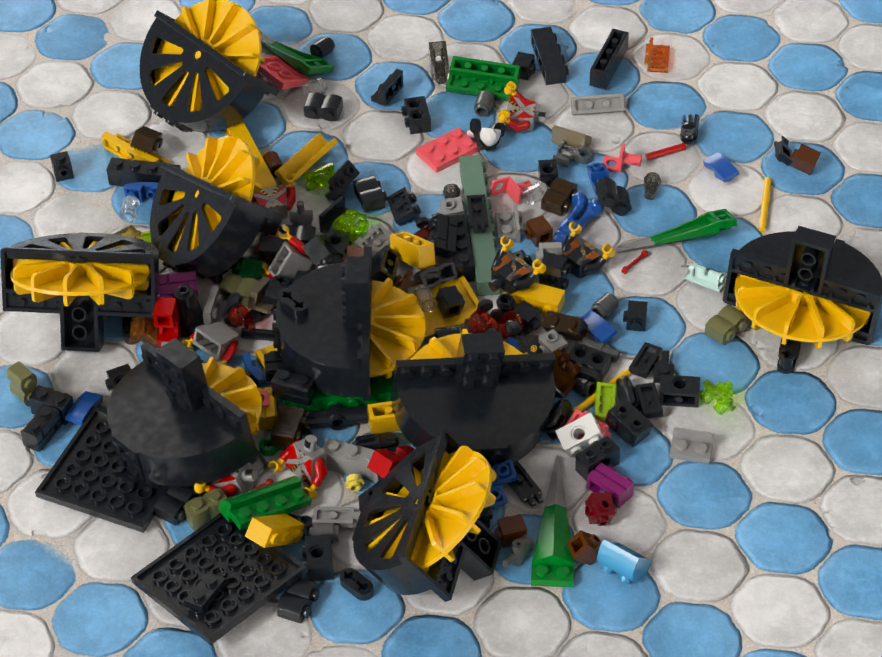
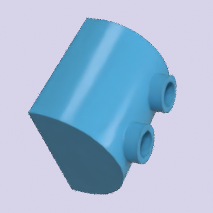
[597,539,653,584]

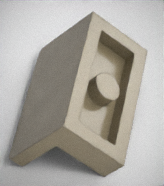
[552,125,592,148]
[247,276,275,314]

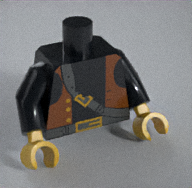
[562,221,616,278]
[488,236,546,294]

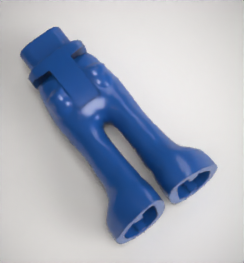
[552,192,604,246]

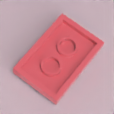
[258,55,309,90]
[416,127,480,173]

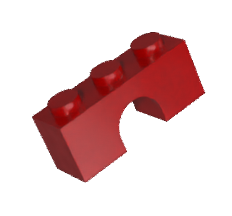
[153,297,182,349]
[367,445,415,479]

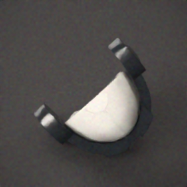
[467,118,505,151]

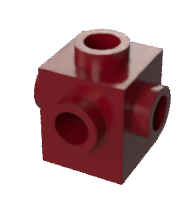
[585,492,616,526]

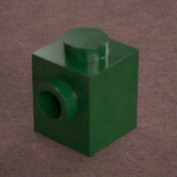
[232,256,263,279]

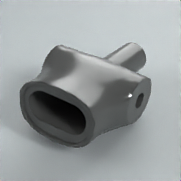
[289,201,313,227]
[502,534,534,567]

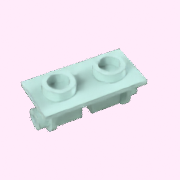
[685,263,726,292]

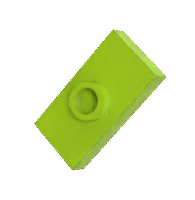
[594,382,617,421]

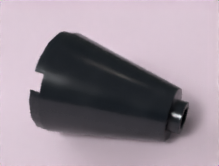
[173,286,204,338]

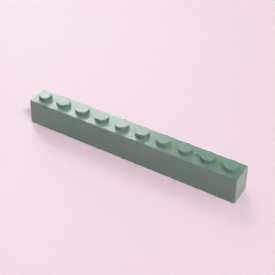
[459,155,500,296]

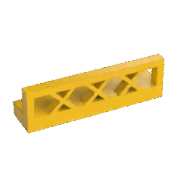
[101,132,170,164]
[274,133,338,186]

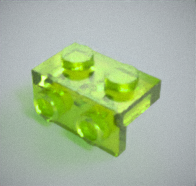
[332,209,369,242]

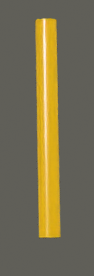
[759,177,772,232]
[571,369,631,415]

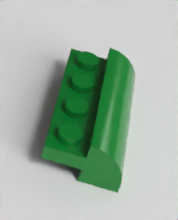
[446,56,521,101]
[218,476,312,530]

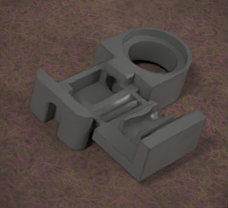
[553,140,593,167]

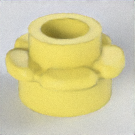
[345,474,365,492]

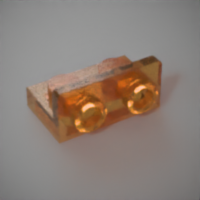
[644,37,670,73]
[129,317,159,348]

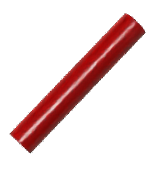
[645,143,686,160]

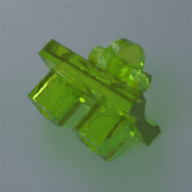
[302,163,335,192]
[699,380,736,415]

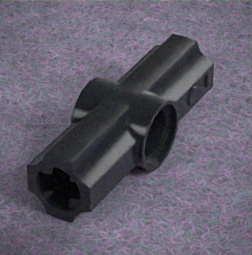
[307,404,368,430]

